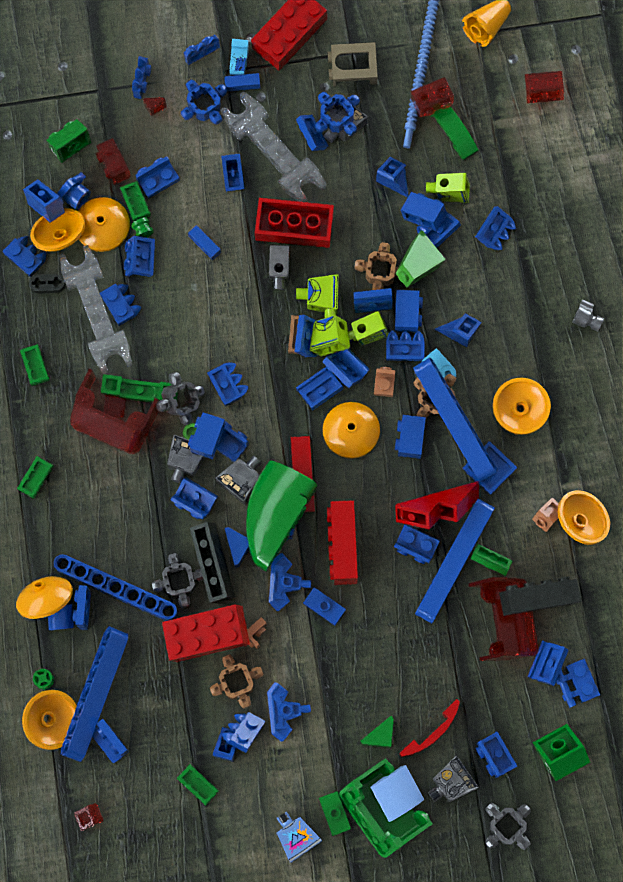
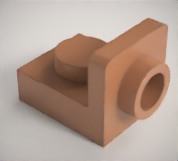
[374,367,395,397]
[532,498,559,532]
[247,617,267,649]

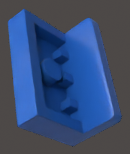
[323,349,369,388]
[171,477,219,519]
[475,732,517,778]

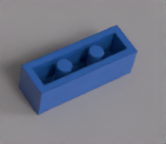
[225,73,260,92]
[188,225,221,261]

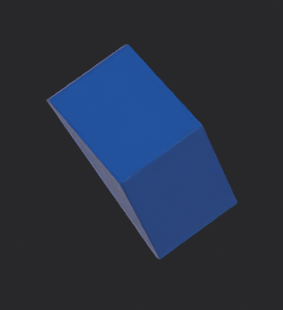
[221,154,244,191]
[225,527,249,568]
[213,727,237,762]

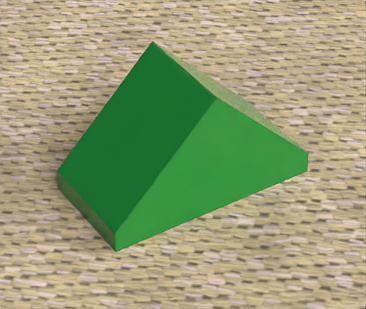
[360,716,394,748]

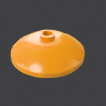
[78,197,130,252]
[30,208,85,252]
[493,378,551,435]
[323,402,380,459]
[558,490,610,545]
[16,576,73,619]
[22,690,77,750]

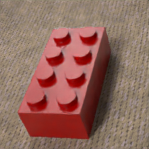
[251,0,327,71]
[255,198,334,248]
[327,501,358,585]
[162,604,250,662]

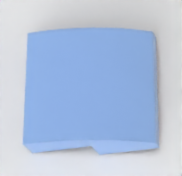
[370,765,424,822]

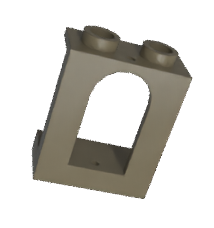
[328,42,378,87]

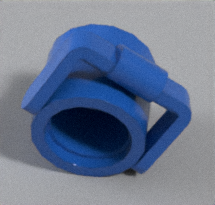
[57,172,91,210]
[44,604,74,630]

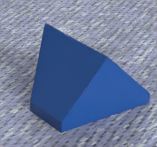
[376,157,409,198]
[435,313,482,347]

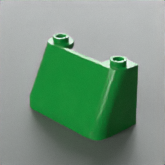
[339,758,433,858]

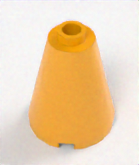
[462,0,511,47]

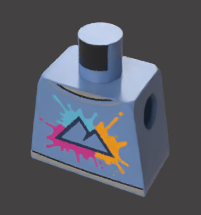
[277,812,322,863]

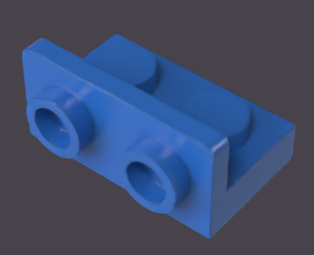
[135,157,180,199]
[124,236,155,277]
[217,421,249,462]
[394,524,440,564]
[92,719,129,763]

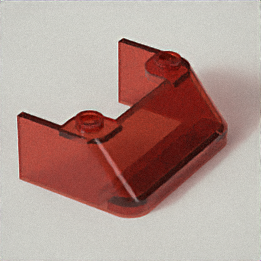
[70,369,159,454]
[468,577,538,661]

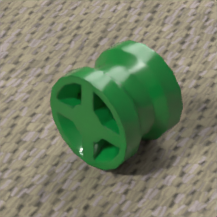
[131,217,154,238]
[33,669,54,690]

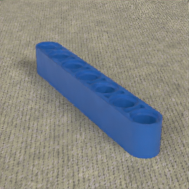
[413,357,498,482]
[415,499,495,623]
[54,554,178,621]
[61,627,128,762]

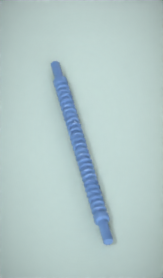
[403,0,440,149]

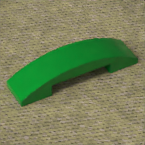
[421,92,479,160]
[101,374,178,403]

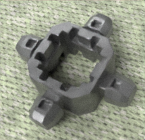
[156,372,205,425]
[152,553,204,608]
[485,803,531,850]

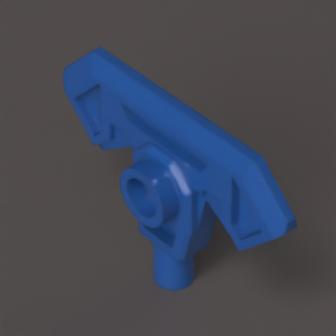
[269,553,311,611]
[267,682,311,742]

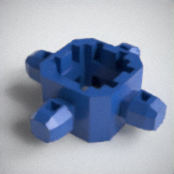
[181,80,227,125]
[315,92,360,136]

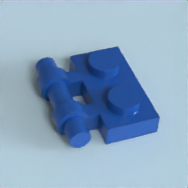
[556,659,600,708]

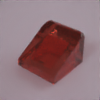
[143,97,167,116]
[104,395,126,418]
[74,803,103,831]

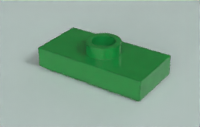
[120,181,151,222]
[20,344,50,386]
[17,456,54,499]
[471,544,513,576]
[177,764,219,806]
[319,791,351,836]

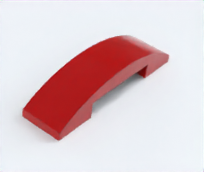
[291,436,315,512]
[399,699,460,758]

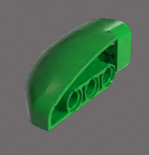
[246,460,317,572]

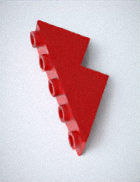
[395,481,479,529]

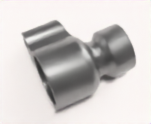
[572,299,604,332]

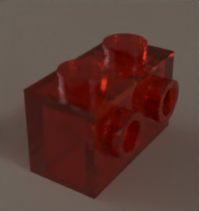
[525,71,564,103]
[411,77,454,117]
[95,138,131,185]

